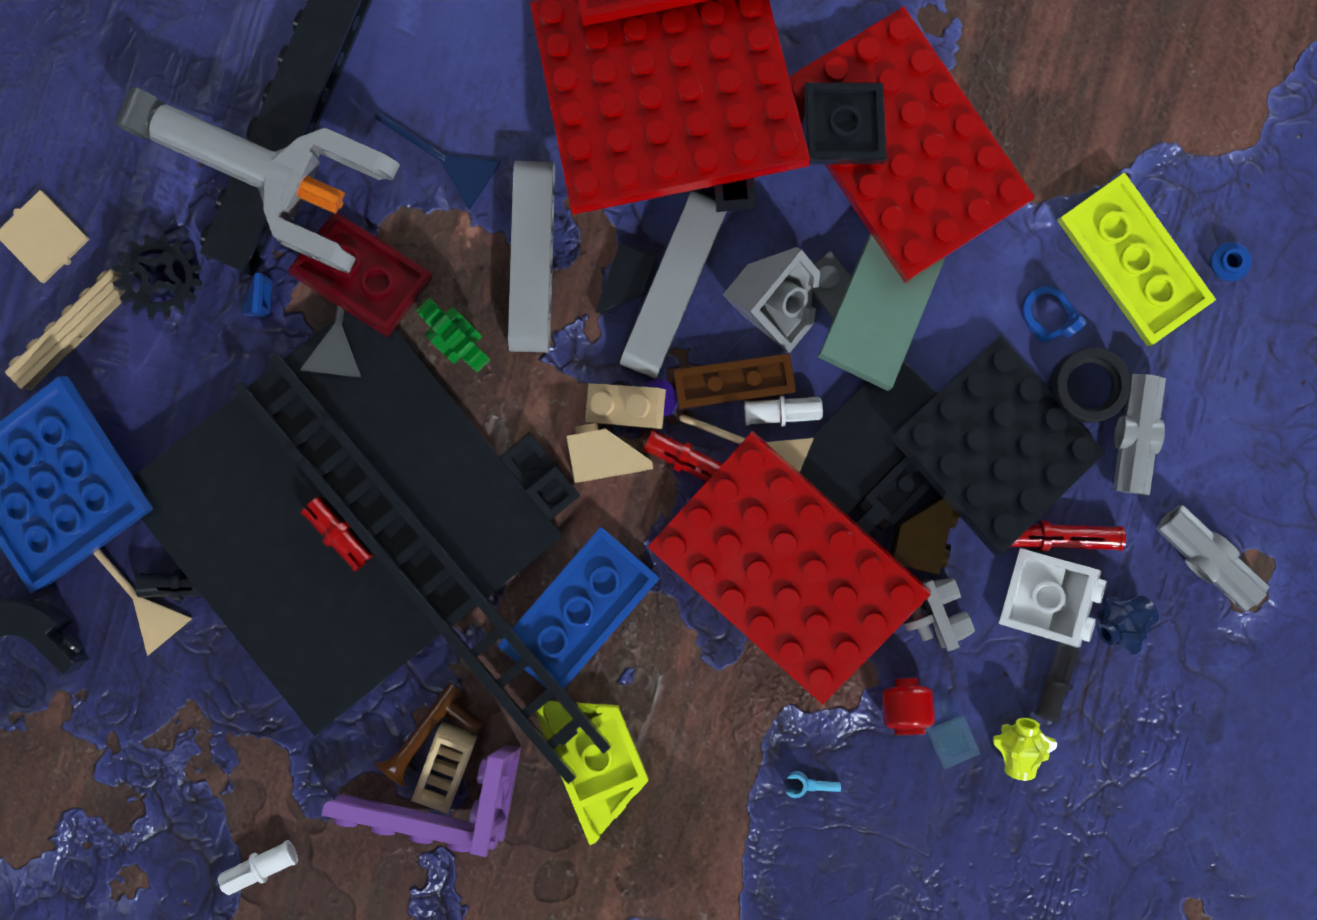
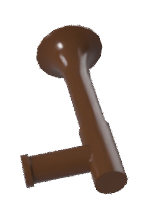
[373,682,484,787]

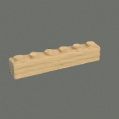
[5,269,136,391]

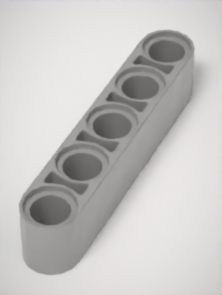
[508,161,555,353]
[620,190,727,379]

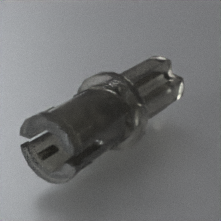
[1034,642,1079,722]

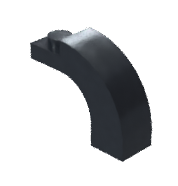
[0,598,89,674]

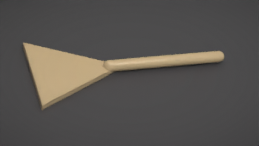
[679,414,814,473]
[93,549,193,656]

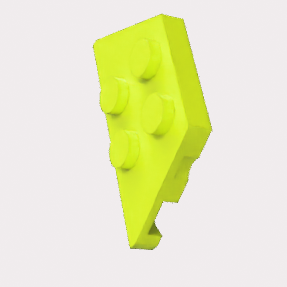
[535,701,649,845]

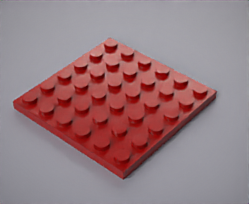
[530,0,810,215]

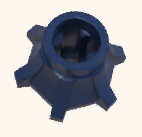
[1097,596,1159,655]

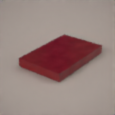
[288,212,432,338]

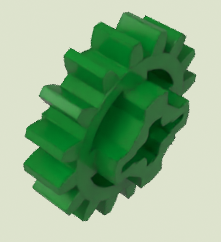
[416,298,491,372]

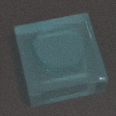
[926,715,980,769]

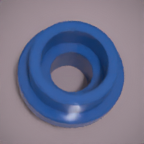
[1210,242,1251,282]

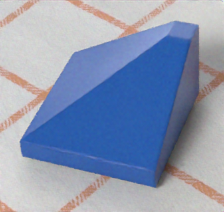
[242,273,273,317]

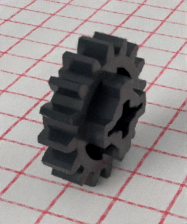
[112,234,202,321]

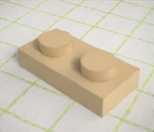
[585,383,666,429]

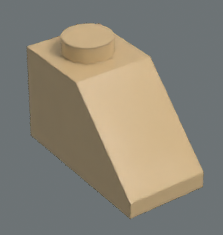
[567,423,653,483]

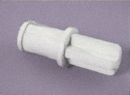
[744,395,823,426]
[218,840,298,895]

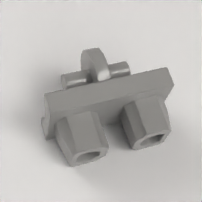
[903,577,975,652]

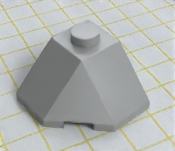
[723,247,820,353]

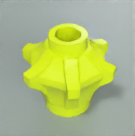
[993,718,1057,781]

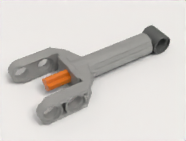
[113,86,400,273]

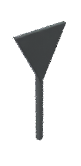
[301,305,361,378]

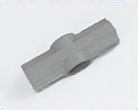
[1113,374,1166,495]
[1156,505,1269,611]

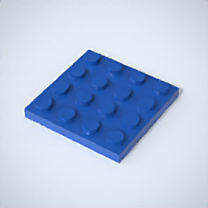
[0,376,153,595]

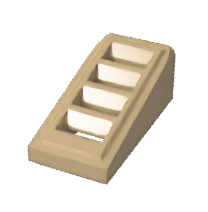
[411,722,478,814]

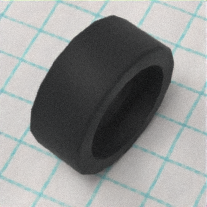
[1049,348,1131,423]

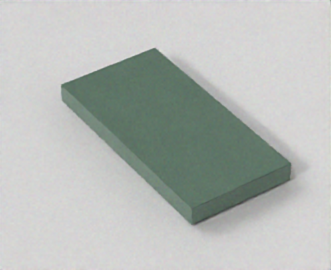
[817,233,946,391]

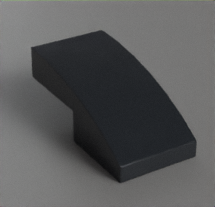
[499,431,580,520]

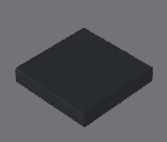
[802,83,887,164]

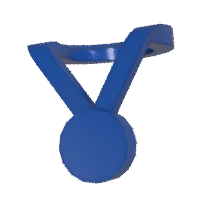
[1021,286,1086,342]

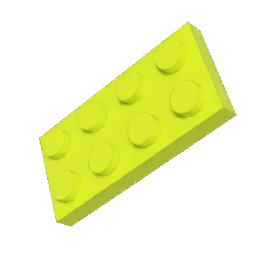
[1057,172,1216,347]

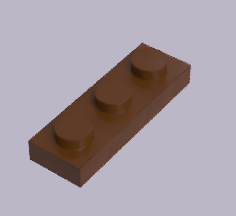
[673,353,796,410]

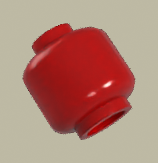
[882,678,935,735]

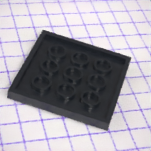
[890,336,1105,557]

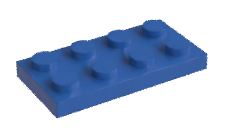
[497,526,660,689]

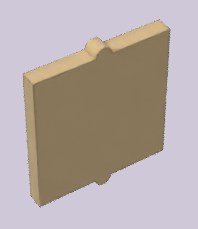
[0,190,90,283]

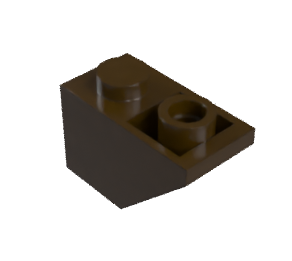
[889,496,959,574]

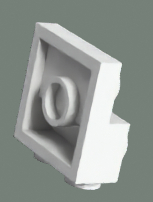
[999,548,1107,647]

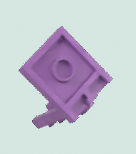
[321,744,521,857]

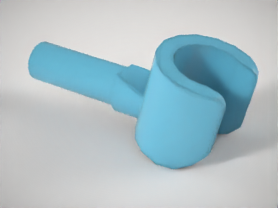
[786,771,841,798]

